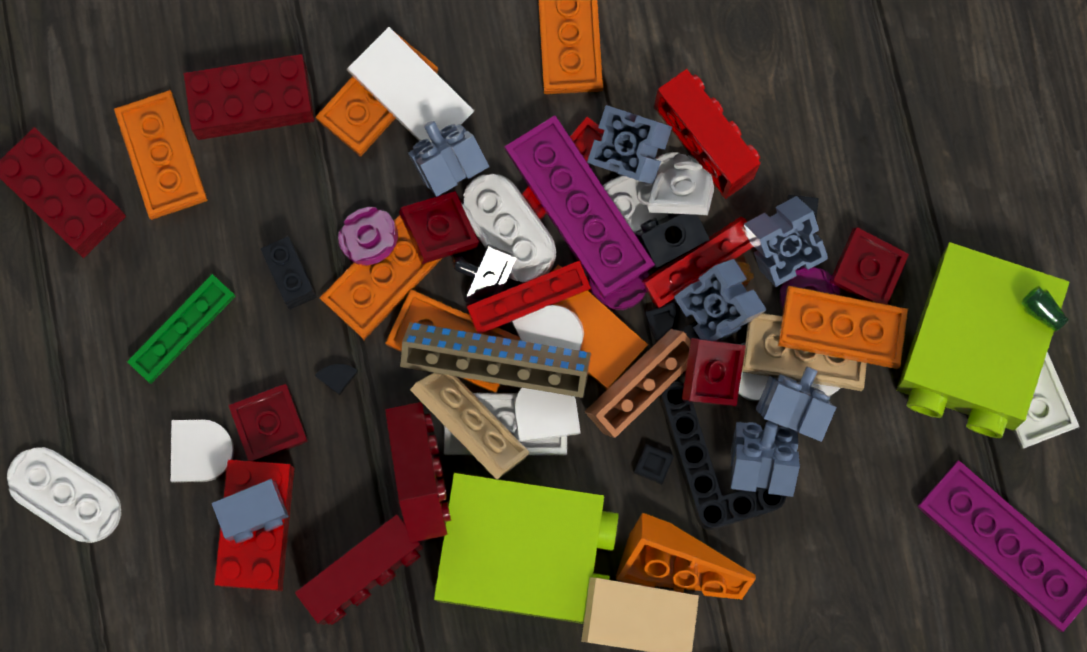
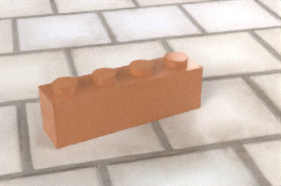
[584,329,691,438]

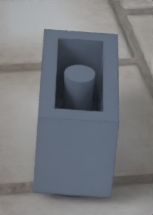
[211,479,289,543]

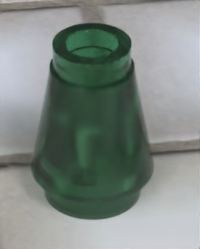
[1021,286,1069,332]

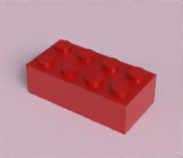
[654,69,761,199]
[214,460,295,591]

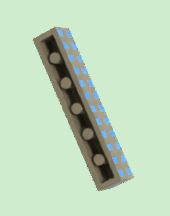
[400,322,591,398]

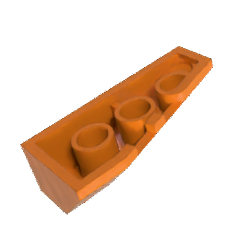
[616,513,756,600]

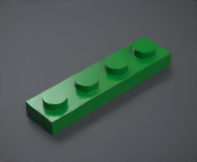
[127,274,236,384]

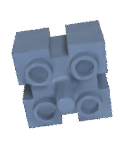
[587,105,672,184]
[408,121,489,197]
[744,196,828,287]
[674,259,766,342]
[756,366,836,442]
[731,421,800,497]

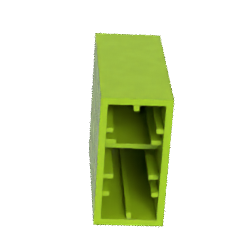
[896,242,1070,438]
[434,473,619,624]

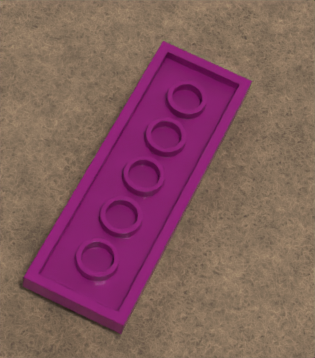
[504,115,655,299]
[917,460,1087,632]

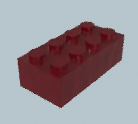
[183,54,315,140]
[0,127,126,258]
[385,402,451,543]
[295,514,423,626]

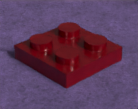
[399,191,479,264]
[830,227,909,305]
[682,338,746,406]
[228,384,308,462]

